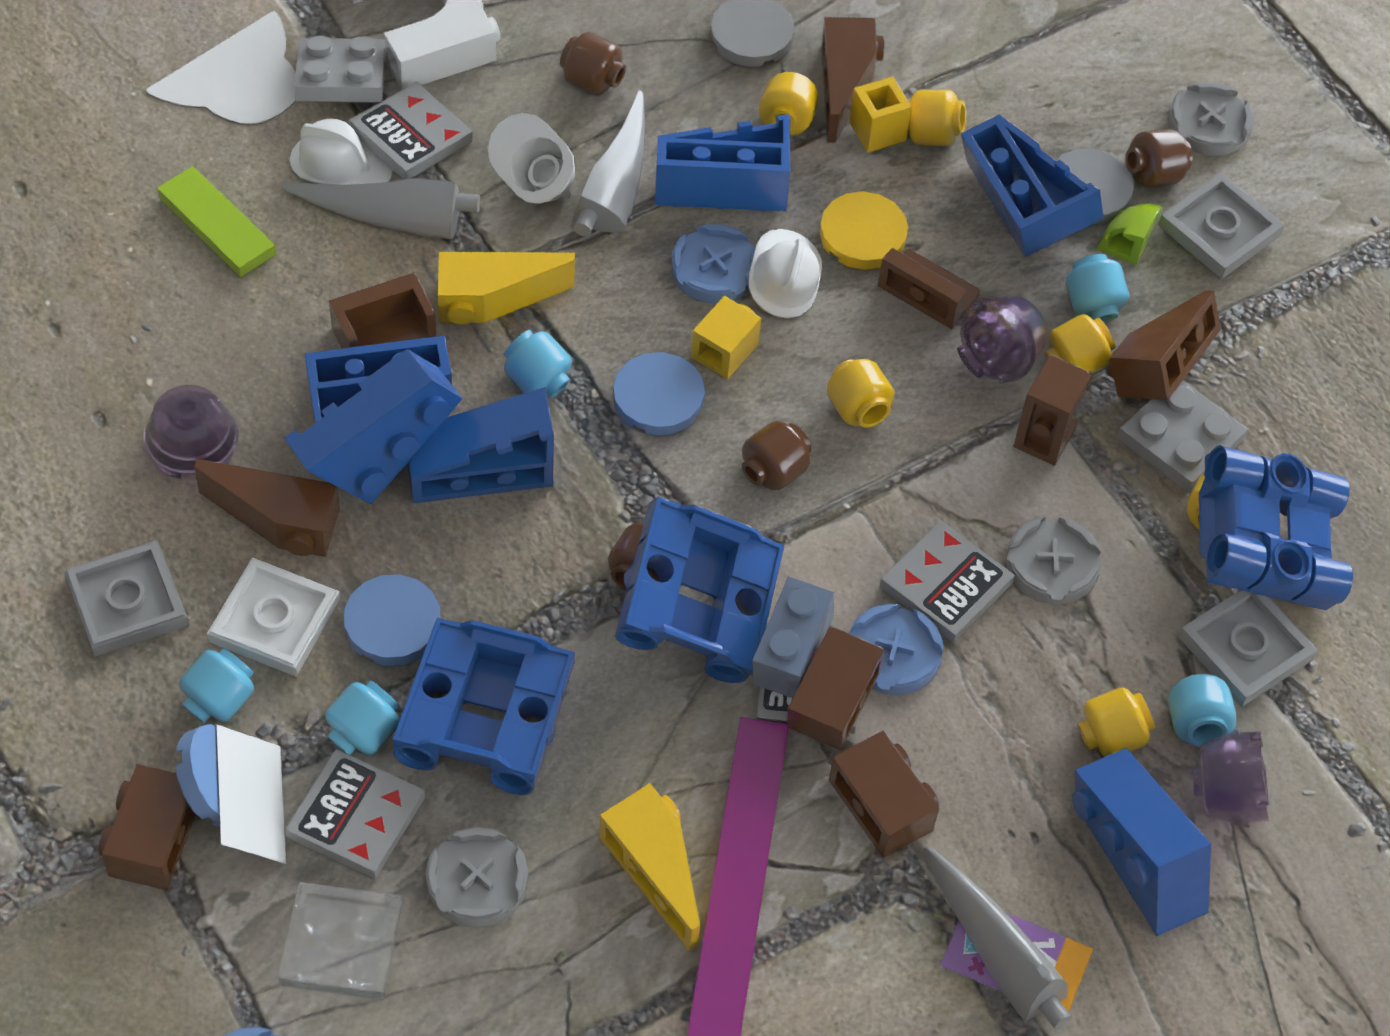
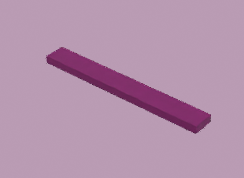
[687,717,789,1036]

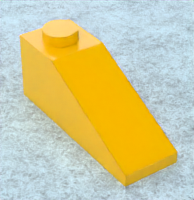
[438,252,575,325]
[599,783,700,952]

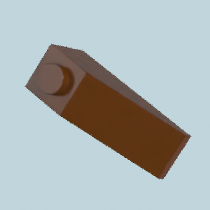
[821,17,884,143]
[1109,291,1221,400]
[194,459,340,557]

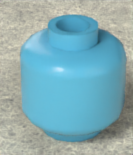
[1065,254,1129,323]
[503,330,572,398]
[179,647,254,723]
[1168,674,1236,748]
[325,680,400,755]

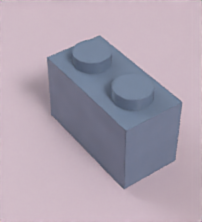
[752,576,834,698]

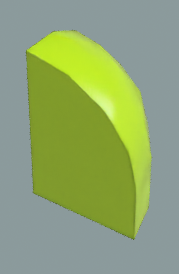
[1096,203,1163,265]

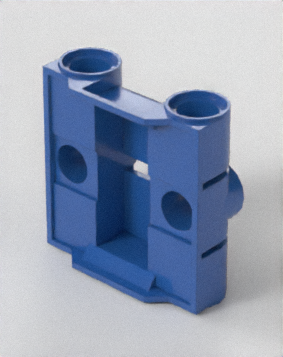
[1199,445,1353,610]
[615,497,785,683]
[393,618,575,795]

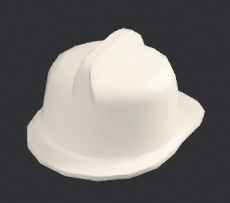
[488,113,575,204]
[289,119,393,185]
[748,229,822,319]

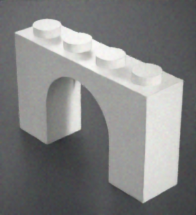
[351,0,501,90]

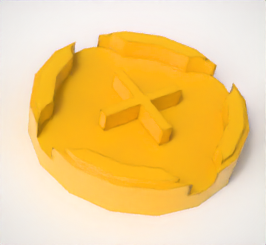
[819,191,908,270]

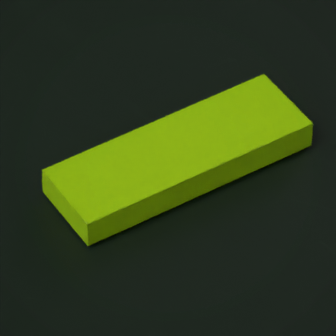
[157,165,276,278]

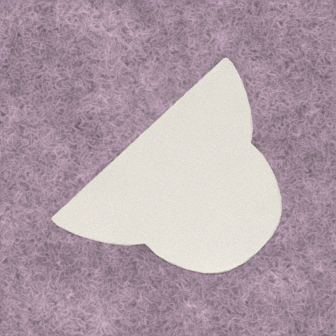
[146,11,295,124]

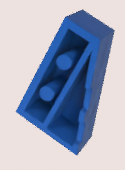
[655,114,790,211]
[961,114,1104,257]
[305,336,452,424]
[284,349,463,505]
[407,387,554,503]
[1072,748,1211,936]

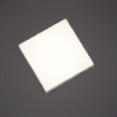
[207,557,340,677]

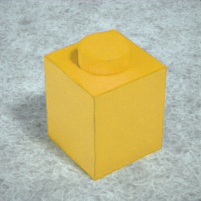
[849,76,912,153]
[691,295,762,380]

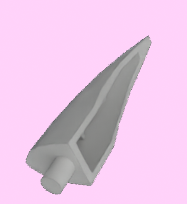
[572,91,645,236]
[282,178,480,239]
[922,846,1072,1030]

